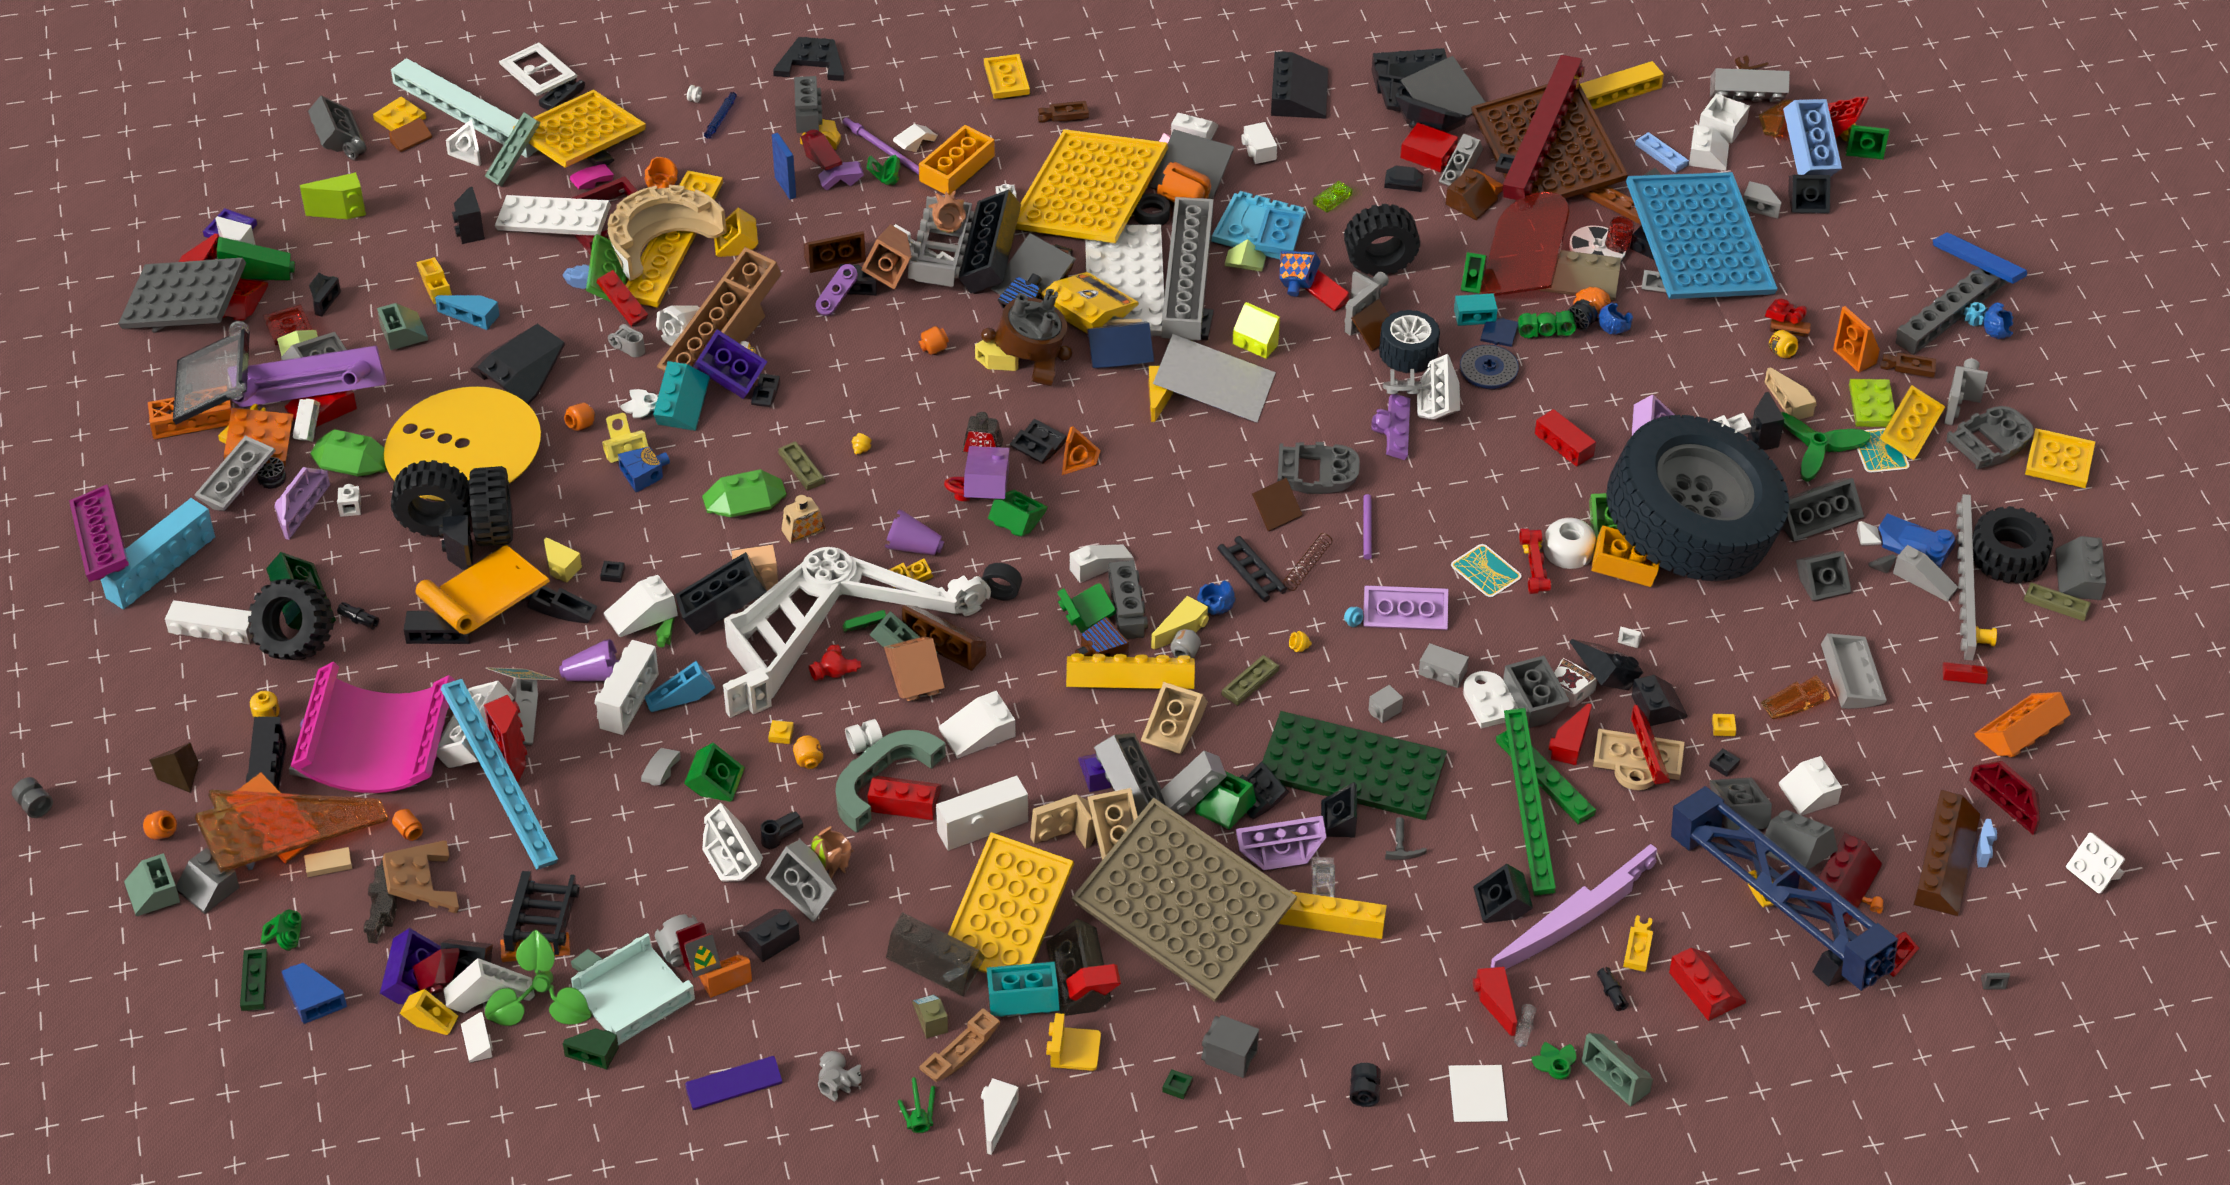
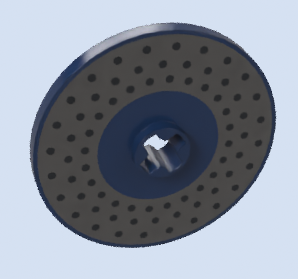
[1460,345,1519,389]

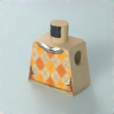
[782,495,826,544]

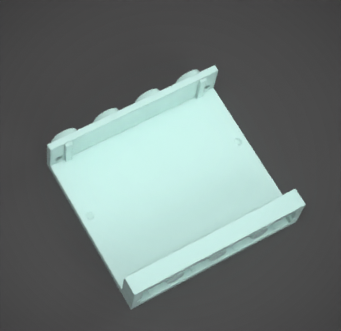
[571,933,695,1045]

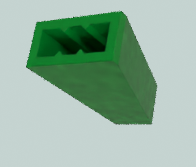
[217,237,295,280]

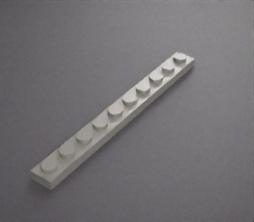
[1956,494,1976,661]

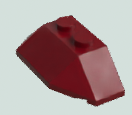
[1969,761,2040,835]

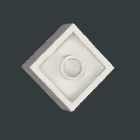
[1699,94,1750,144]

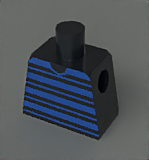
[998,273,1043,309]

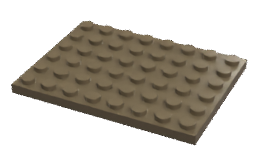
[1071,798,1297,1002]

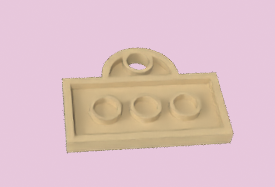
[1593,729,1684,790]

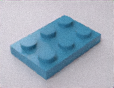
[1255,207,1304,254]

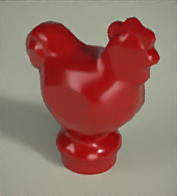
[809,645,861,681]

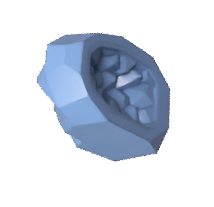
[563,264,589,289]

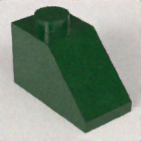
[563,1028,619,1070]

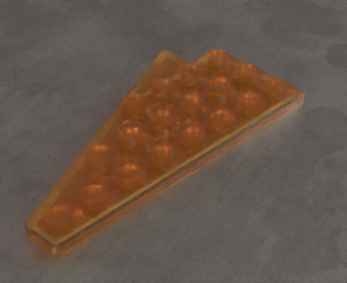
[195,790,389,873]

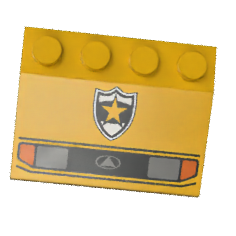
[1041,272,1139,334]

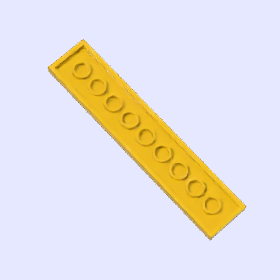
[626,170,723,307]

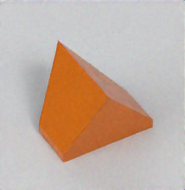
[1062,426,1101,475]

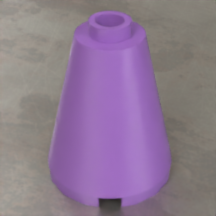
[885,509,944,555]
[559,639,619,681]

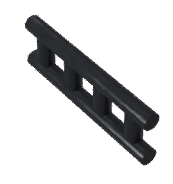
[1217,536,1287,602]

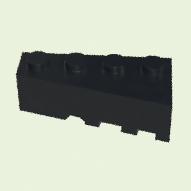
[246,717,287,791]

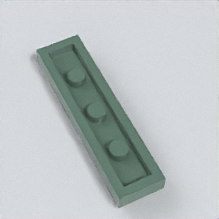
[485,112,540,187]

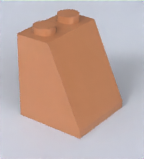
[861,224,912,289]
[884,636,945,701]

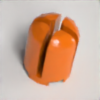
[1157,162,1211,203]

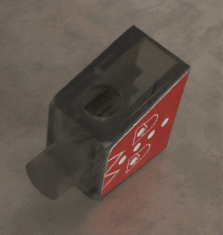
[962,412,1003,453]

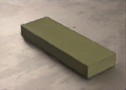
[778,441,825,491]
[2024,583,2091,621]
[1221,655,1279,706]

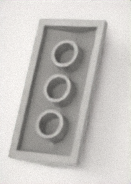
[195,435,276,511]

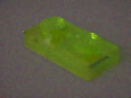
[1313,181,1353,213]

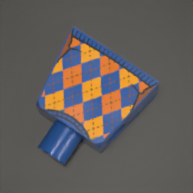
[1280,251,1321,297]

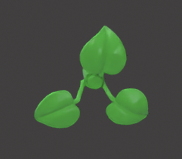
[485,930,592,1026]

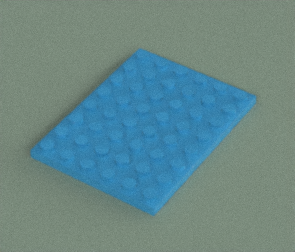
[1626,172,1778,299]

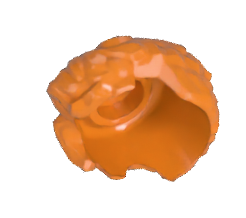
[645,157,678,189]
[1573,287,1611,319]

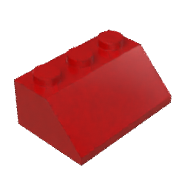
[868,775,941,820]
[1669,948,1746,1021]

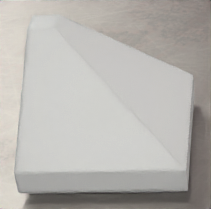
[1857,521,1882,546]
[1618,627,1642,648]

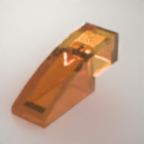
[1760,675,1830,719]

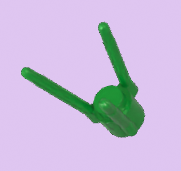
[898,1077,935,1133]

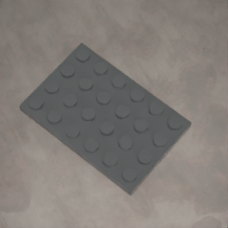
[118,258,246,329]

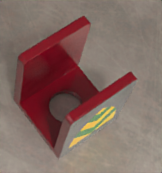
[676,922,721,978]

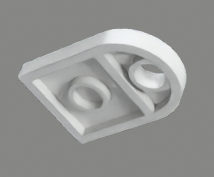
[1463,671,1519,729]

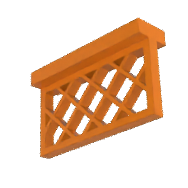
[148,388,232,439]

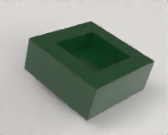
[1162,1069,1193,1100]

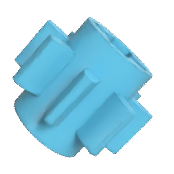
[1963,302,1988,326]

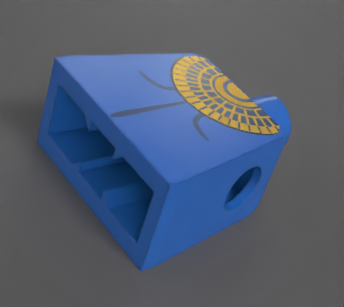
[618,447,670,492]

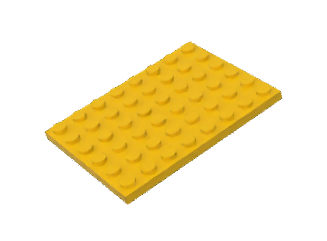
[1016,129,1168,243]

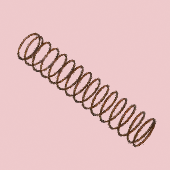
[1283,533,1333,591]

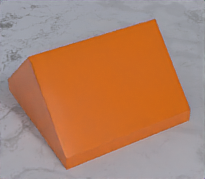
[699,954,752,998]

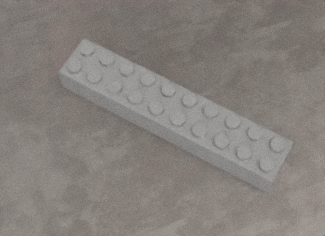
[1161,197,1213,340]

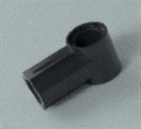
[761,811,803,849]

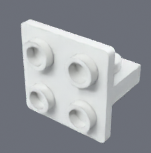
[2066,833,2125,893]

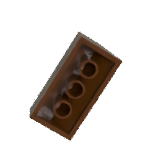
[902,605,986,671]

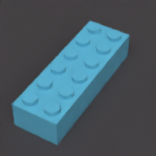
[101,498,215,610]

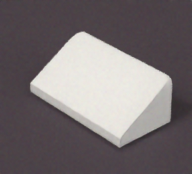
[461,1012,492,1063]

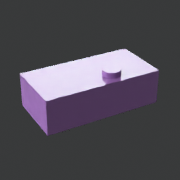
[964,446,1009,499]

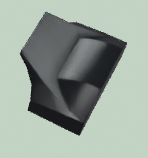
[1384,165,1424,192]
[309,273,341,317]

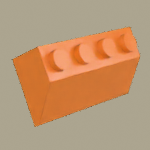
[1974,692,2071,757]

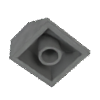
[1796,551,1851,600]
[176,848,240,914]

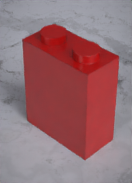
[1400,123,1458,173]

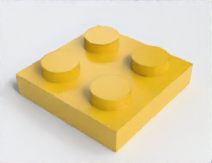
[373,97,426,131]

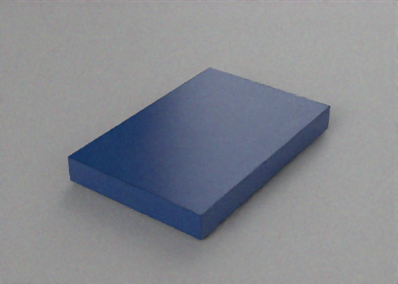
[772,133,796,200]

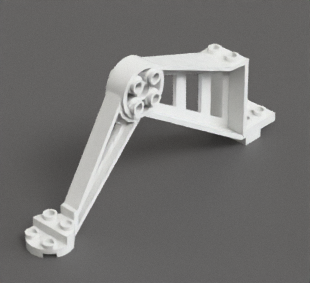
[723,547,991,718]

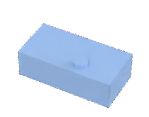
[1783,99,1842,176]

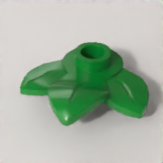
[1531,1042,1576,1079]

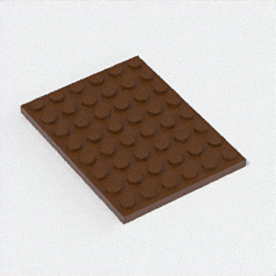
[1471,83,1628,212]

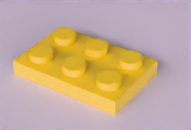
[984,54,1030,99]

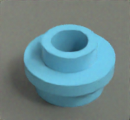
[1344,607,1363,627]

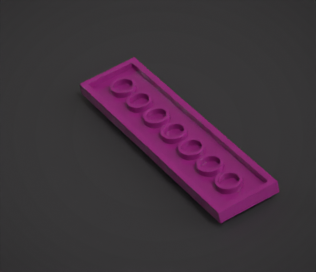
[69,484,129,582]

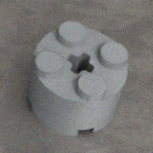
[655,914,698,967]

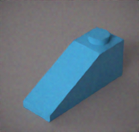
[435,295,500,330]
[644,661,715,712]

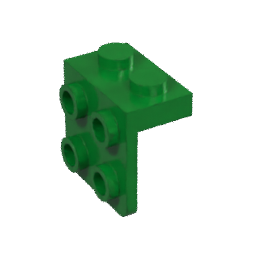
[1057,583,1116,634]

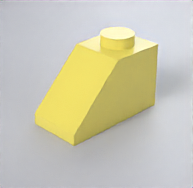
[544,537,582,583]

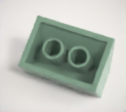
[1581,1033,1653,1107]

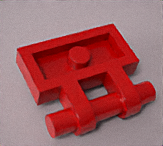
[1765,299,1807,324]

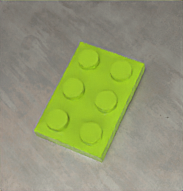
[1849,379,1895,427]

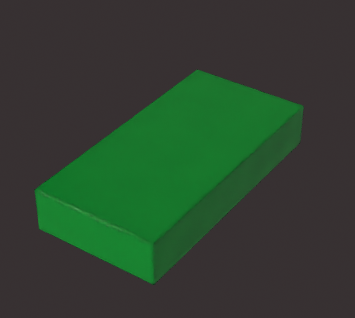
[842,610,886,633]

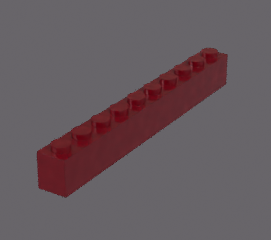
[1503,55,1585,202]

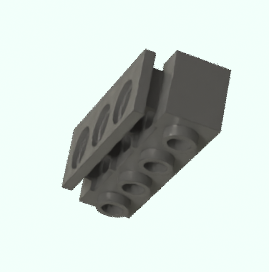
[794,76,822,133]
[1108,560,1148,639]

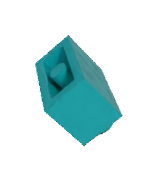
[1454,293,1498,326]

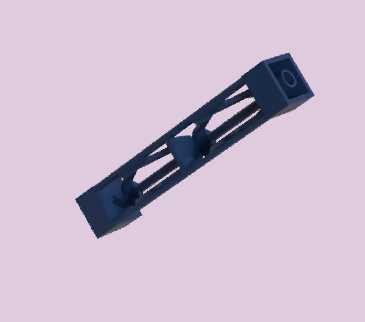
[1671,786,1898,991]

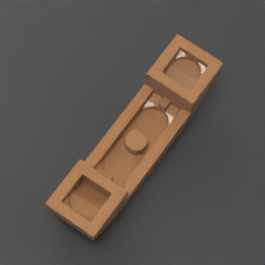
[919,1008,1000,1082]

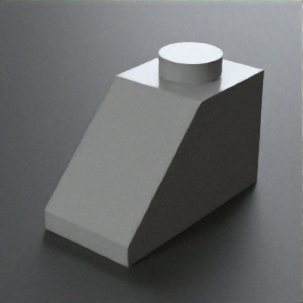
[1743,181,1781,219]

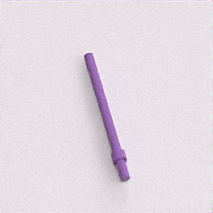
[842,117,919,175]

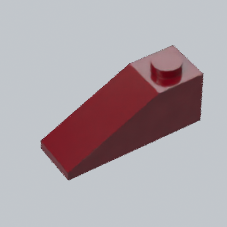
[801,129,842,171]

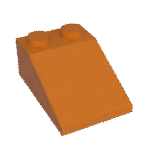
[1833,306,1880,372]

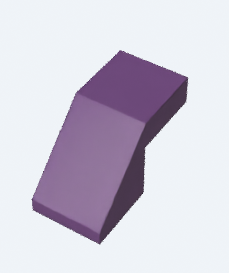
[818,161,864,190]

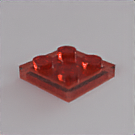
[263,304,312,346]

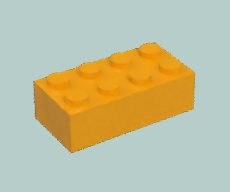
[919,125,995,196]

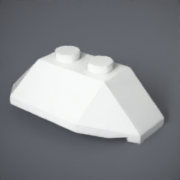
[1417,354,1460,419]
[703,803,763,882]

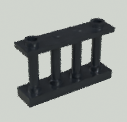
[503,871,580,955]

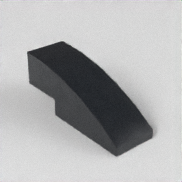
[527,586,597,623]

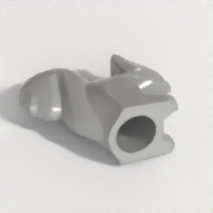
[818,1051,862,1102]

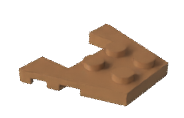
[382,841,459,913]

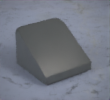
[1981,973,2010,989]

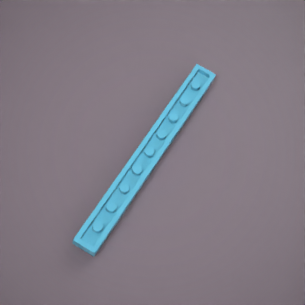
[441,679,558,870]

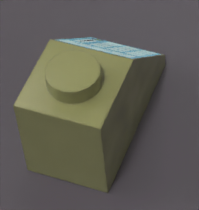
[912,995,948,1039]

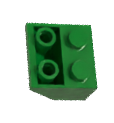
[1195,771,1256,830]

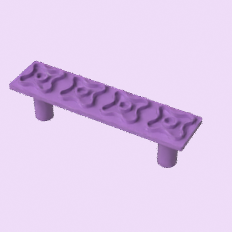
[229,346,387,407]

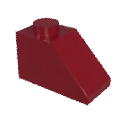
[413,948,459,994]

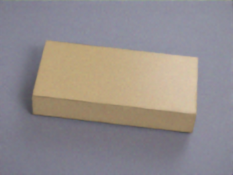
[304,847,352,877]

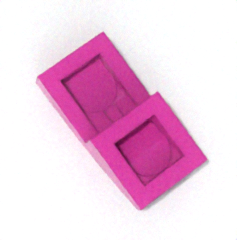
[570,164,614,190]

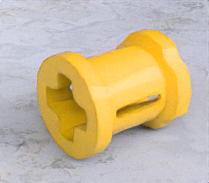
[1976,626,1997,647]

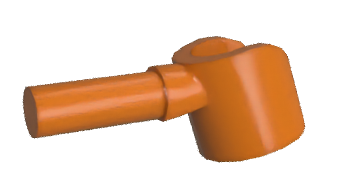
[1862,896,1884,914]

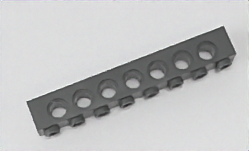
[1895,268,2008,355]

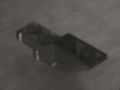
[364,857,397,944]

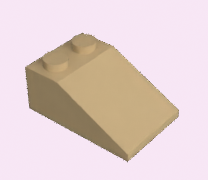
[1141,682,1208,755]

